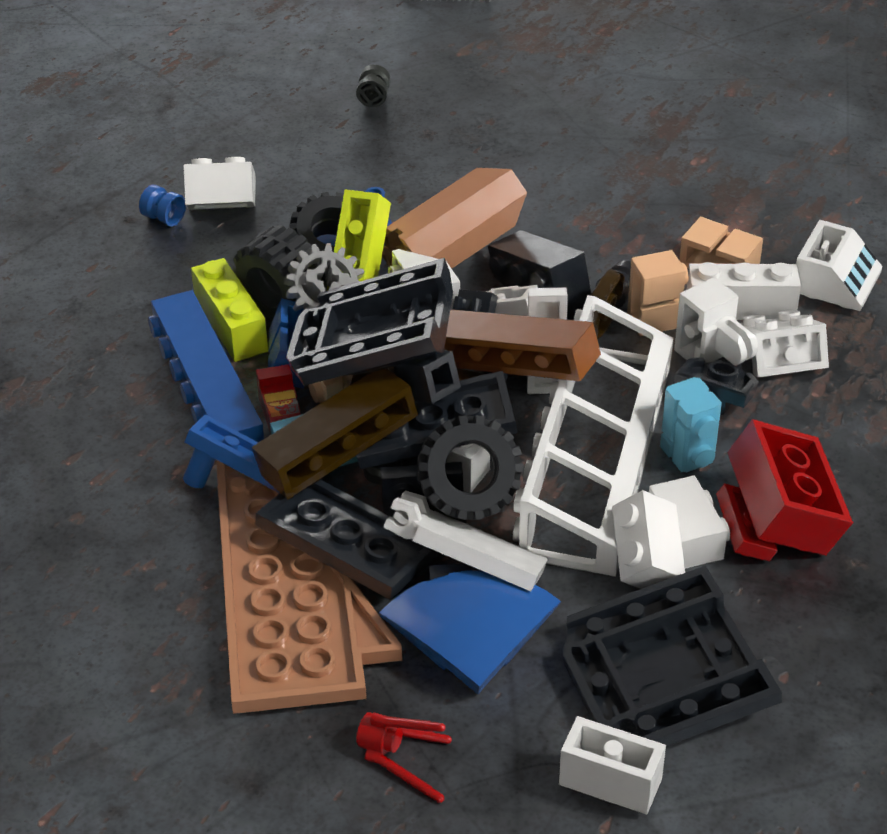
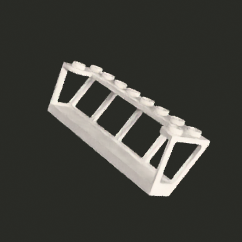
[513,295,673,577]

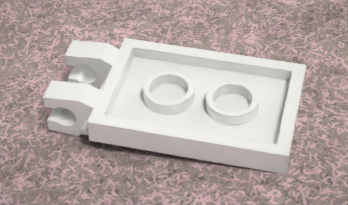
[384,491,548,591]

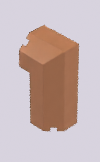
[382,168,527,269]

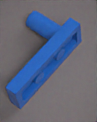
[183,414,279,493]

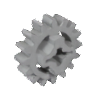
[284,243,364,312]

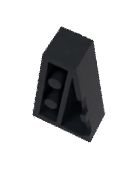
[488,230,591,320]

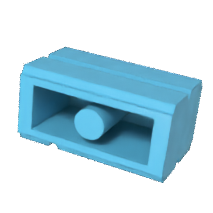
[660,377,722,472]

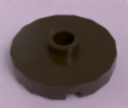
[590,269,625,339]

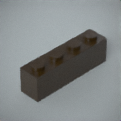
[251,368,418,500]

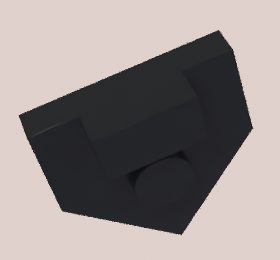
[673,357,759,415]

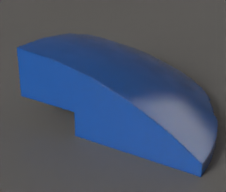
[379,571,561,694]

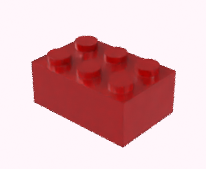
[727,419,853,556]

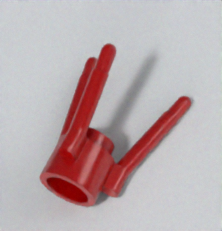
[356,712,452,803]

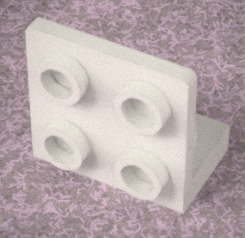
[740,311,829,377]

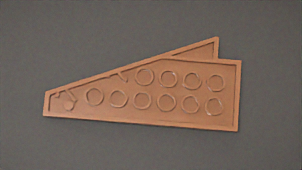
[216,460,402,714]

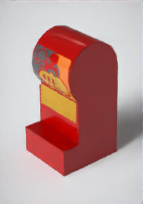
[256,364,301,435]

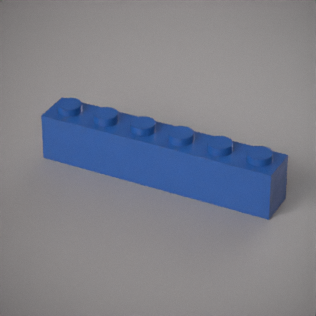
[148,290,264,443]

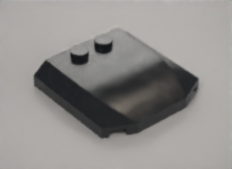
[286,258,453,386]
[563,565,782,746]

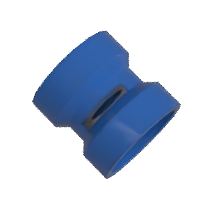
[139,184,186,227]

